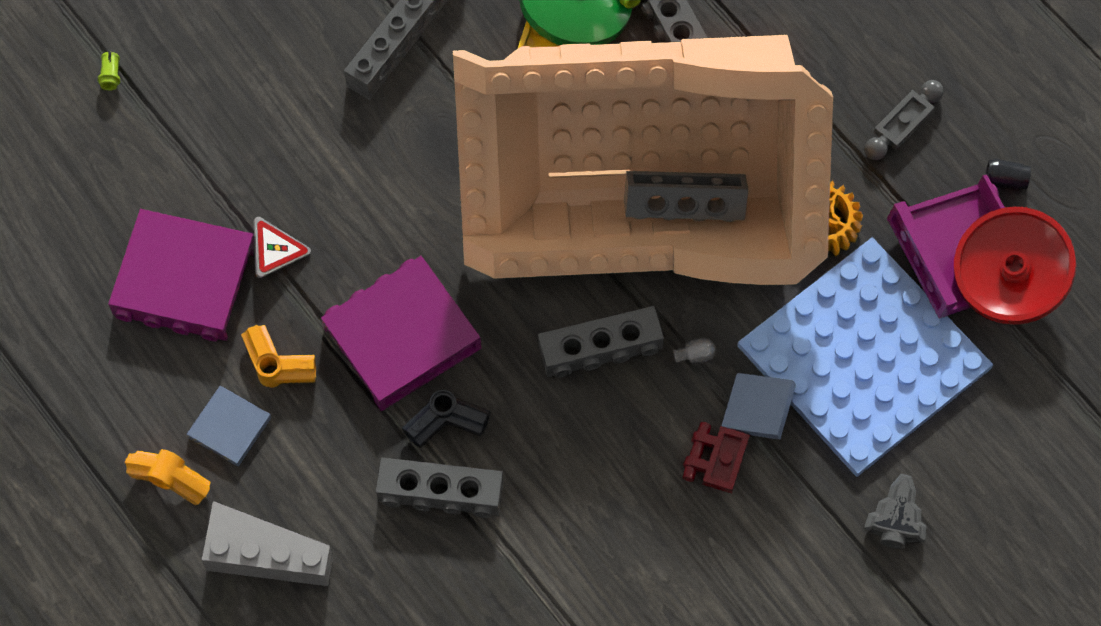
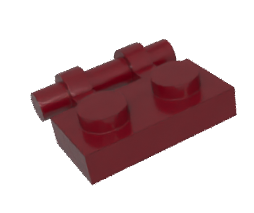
[682,422,750,494]

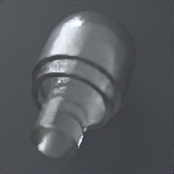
[673,338,716,364]

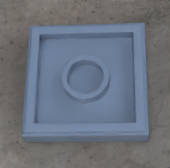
[722,373,796,439]
[187,386,271,467]

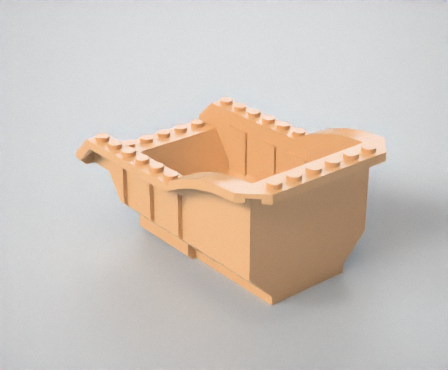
[453,35,833,285]

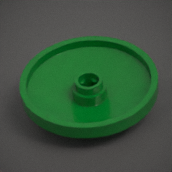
[519,0,633,45]

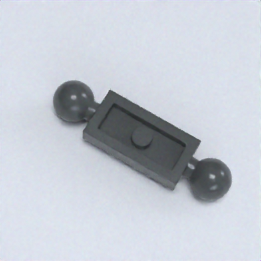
[864,80,944,160]

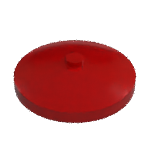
[954,207,1076,324]

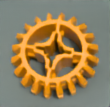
[828,180,863,256]

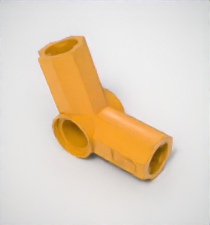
[241,325,316,388]
[125,449,211,505]

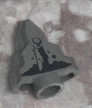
[864,474,926,549]

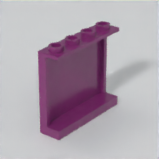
[887,174,1005,318]
[108,209,255,341]
[321,255,482,412]

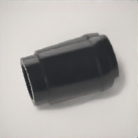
[986,159,1031,190]

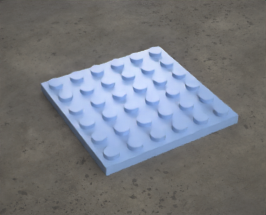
[737,237,993,477]

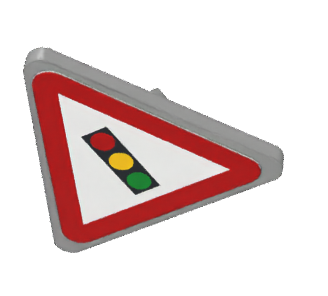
[254,217,311,278]

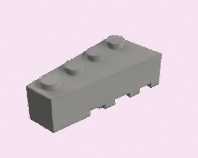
[202,501,333,586]

